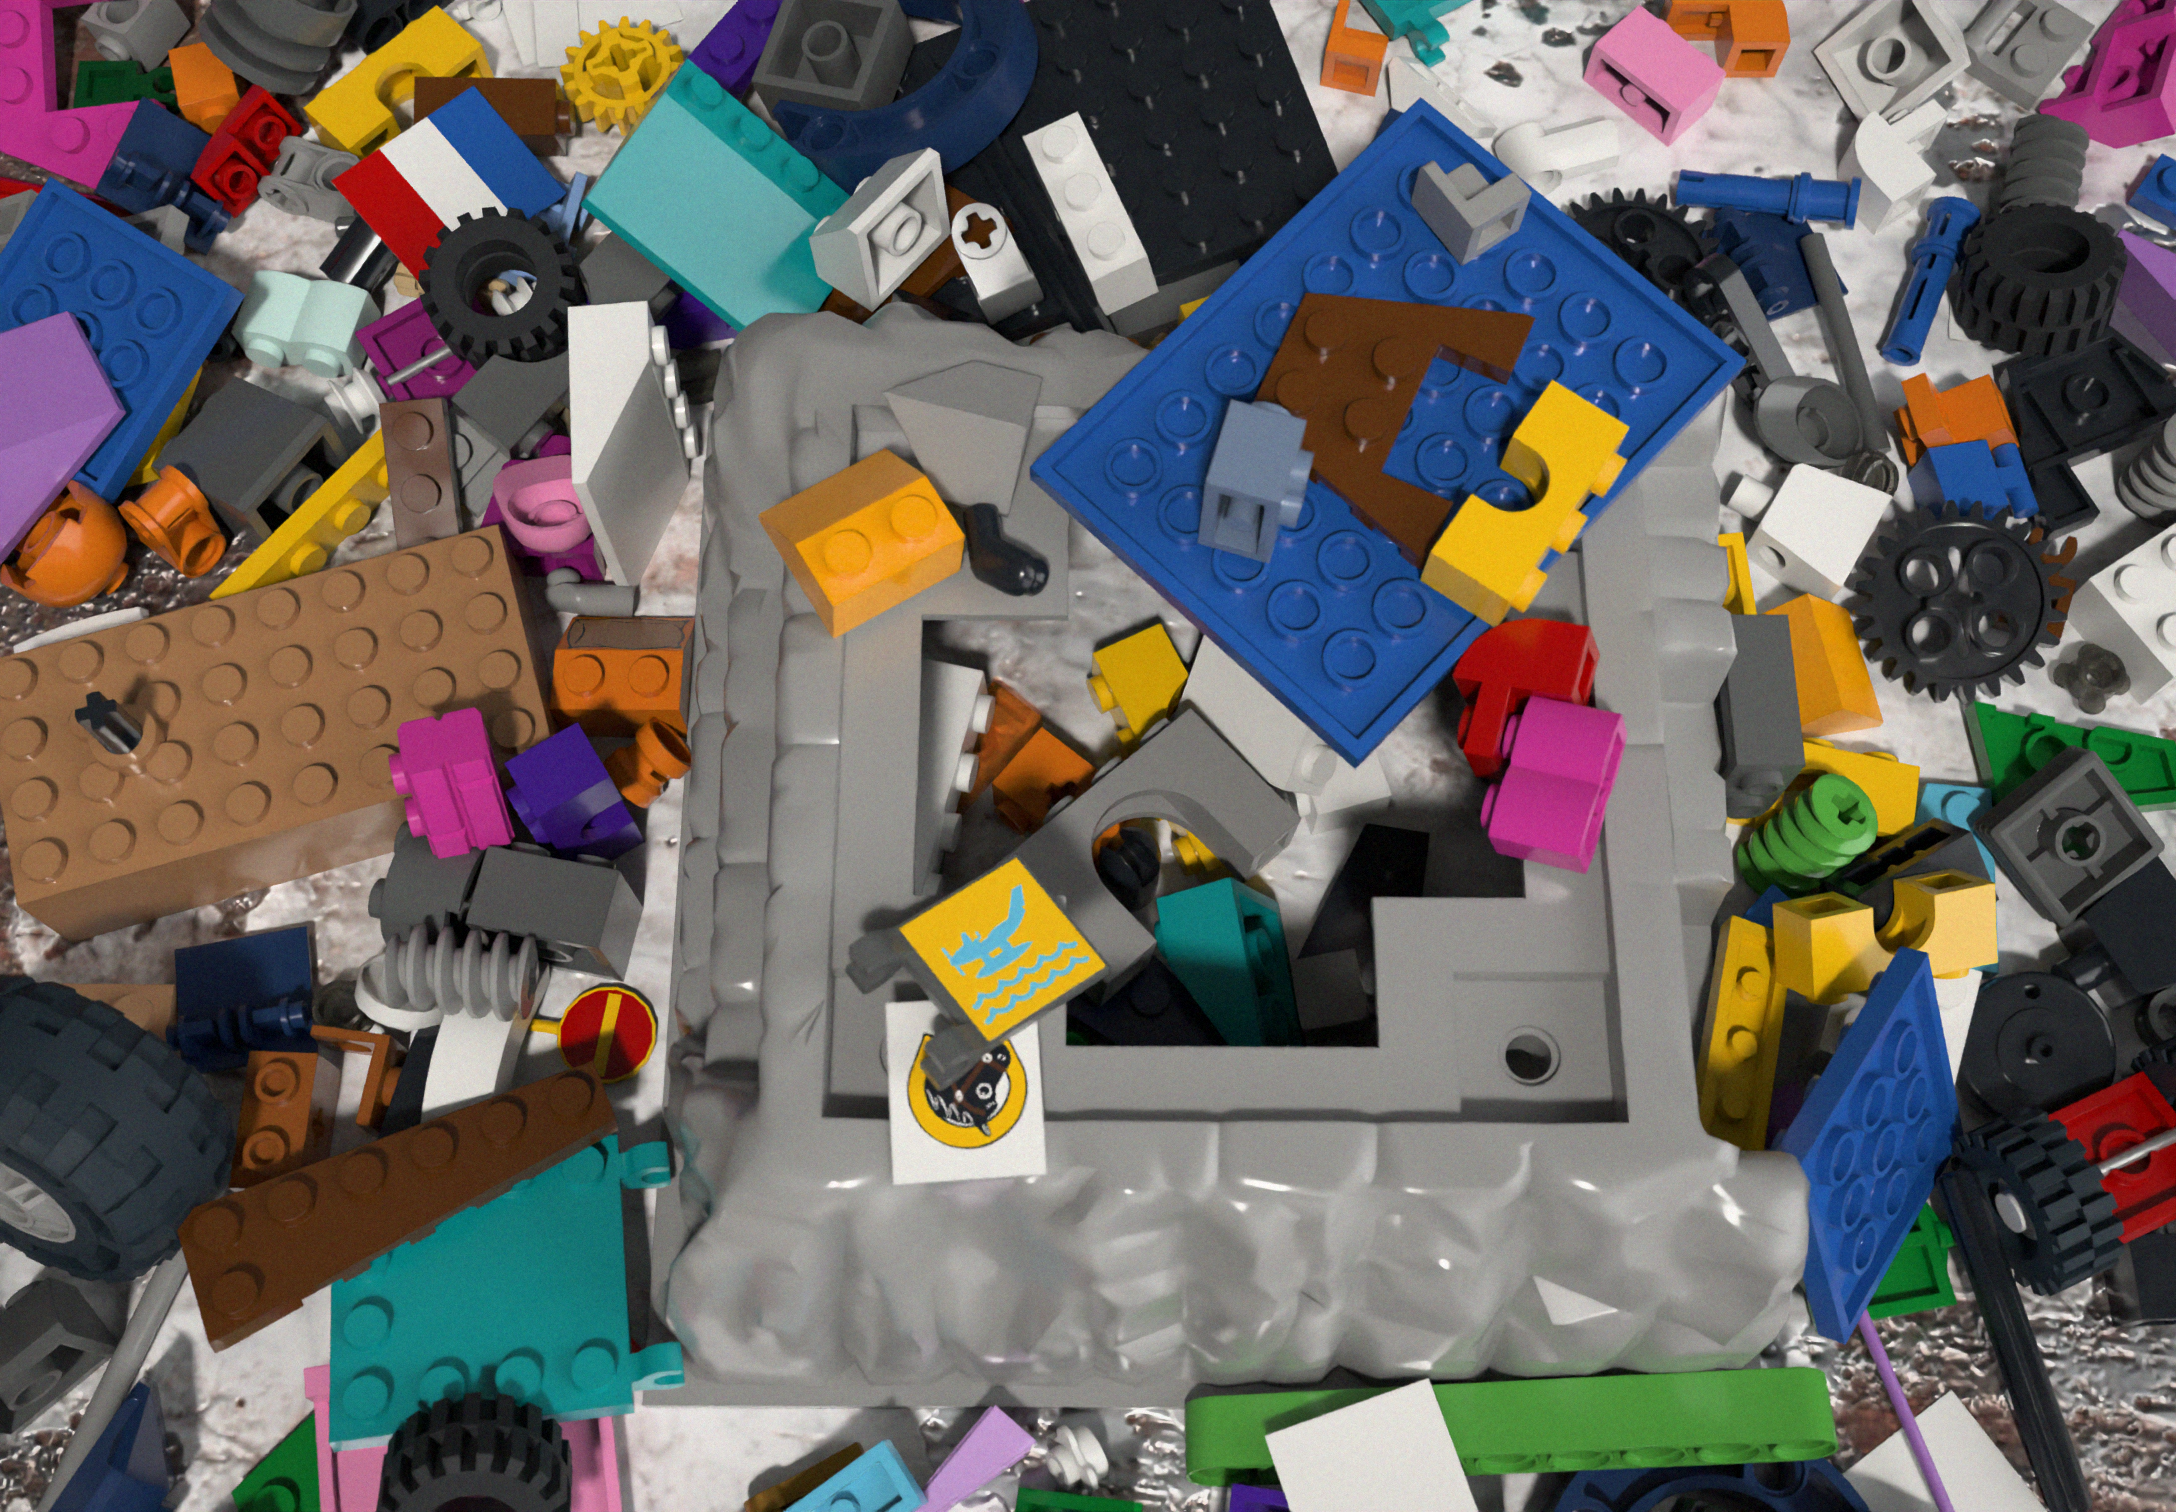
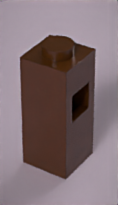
[413,77,576,156]

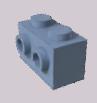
[1198,400,1315,564]

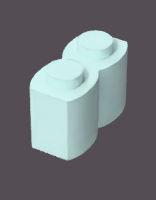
[231,270,381,378]

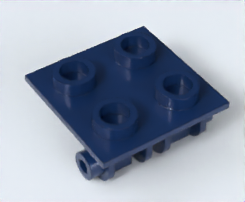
[93,97,232,256]
[1701,205,1849,323]
[165,926,318,1075]

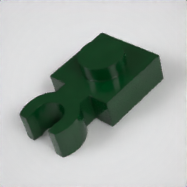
[73,61,182,116]

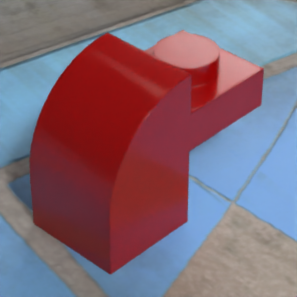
[1453,618,1600,782]

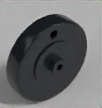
[1955,971,2117,1122]

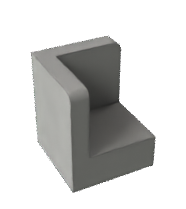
[1411,160,1532,266]

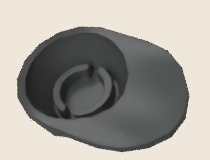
[1753,376,1863,470]

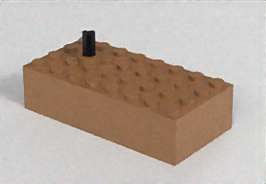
[0,524,562,943]

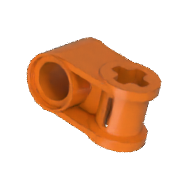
[118,465,226,579]

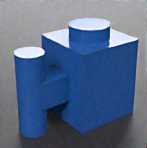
[1907,439,2039,521]

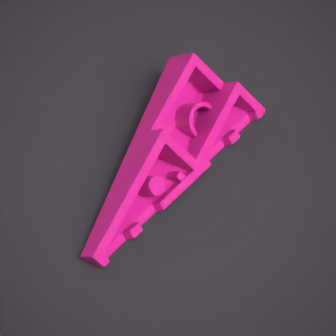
[2039,0,2176,149]

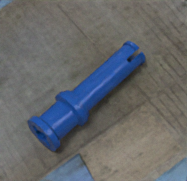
[1675,169,1862,230]
[1882,196,1981,367]

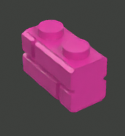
[388,707,515,859]

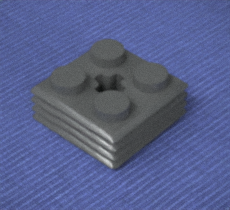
[1973,745,2165,928]

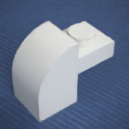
[1837,98,1949,235]

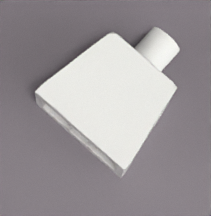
[1727,463,1892,602]

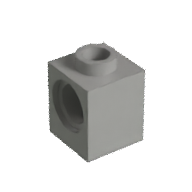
[80,0,191,73]

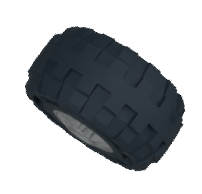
[0,977,237,1283]

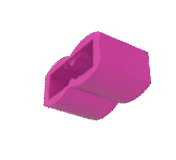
[1481,695,1628,874]

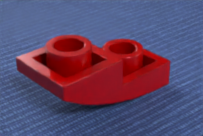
[190,84,303,219]

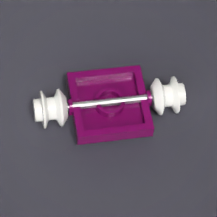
[323,276,536,435]

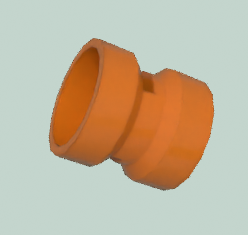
[603,718,691,808]

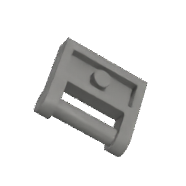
[1963,0,2095,112]

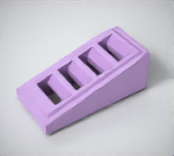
[915,1405,1037,1512]

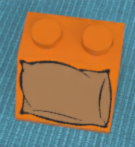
[550,617,695,738]

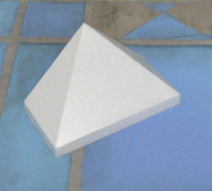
[1388,55,1498,139]

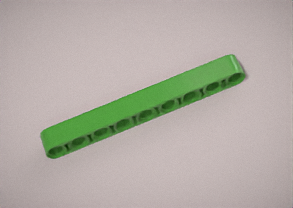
[1184,1367,1839,1487]

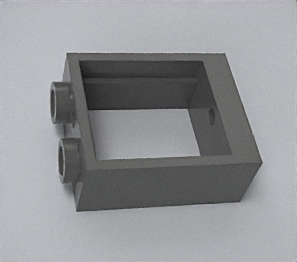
[1713,615,1806,819]

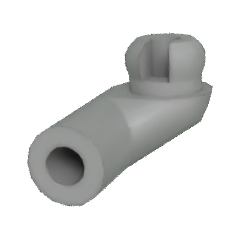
[544,568,634,617]

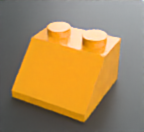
[758,448,965,639]

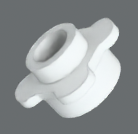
[1046,1424,1108,1496]

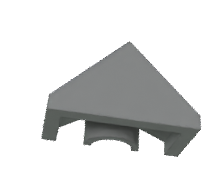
[882,360,1042,518]

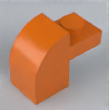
[1658,0,1791,78]
[1893,372,2020,467]

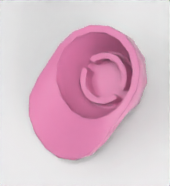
[493,455,592,553]

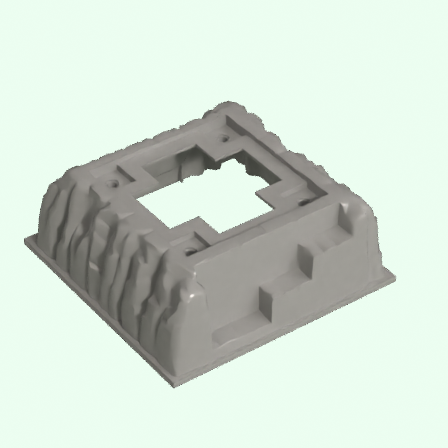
[642,301,1811,1410]

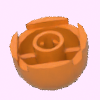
[0,480,129,609]

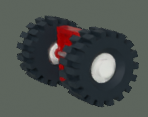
[1951,1035,2176,1296]

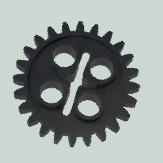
[1566,187,1720,323]
[1851,500,2069,704]

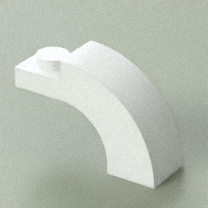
[421,961,550,1124]

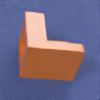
[1320,0,1389,97]

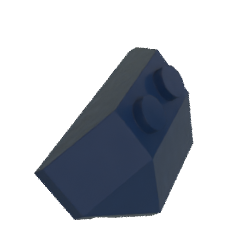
[48,1376,177,1512]

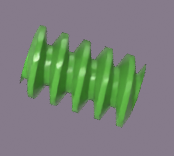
[1737,773,1878,900]

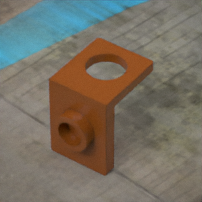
[310,1025,409,1137]

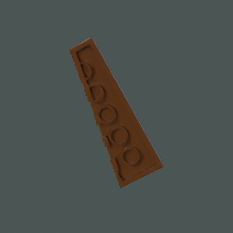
[177,1061,618,1353]

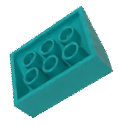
[580,58,851,333]

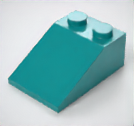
[1154,877,1307,1047]

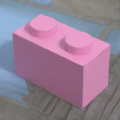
[1583,5,1727,147]

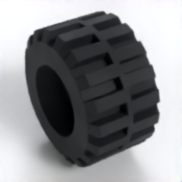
[1956,203,2128,357]
[418,206,586,371]
[376,1392,572,1512]

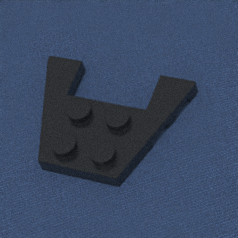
[1998,326,2176,541]

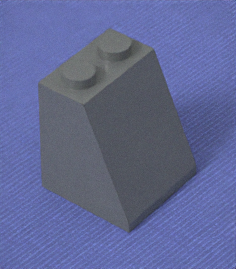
[151,376,351,549]

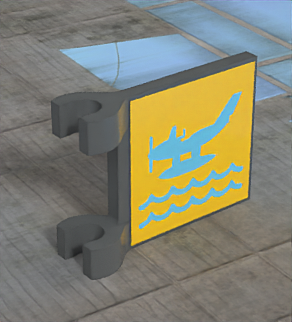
[845,854,1112,1092]

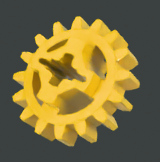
[560,16,684,136]

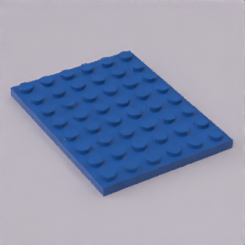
[1030,97,1747,769]

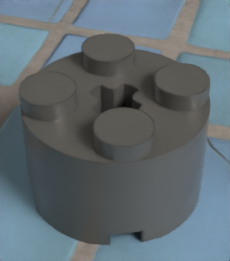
[368,821,511,951]

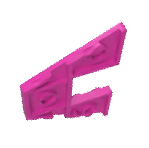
[0,0,166,190]

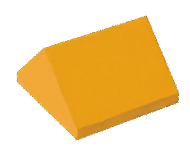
[1760,593,1884,738]

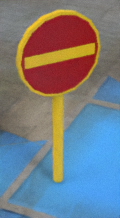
[527,987,657,1084]

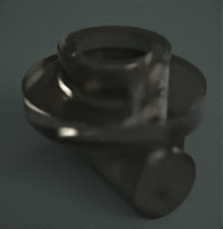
[674,348,722,405]

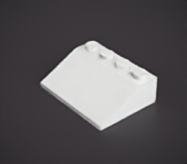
[568,301,699,594]

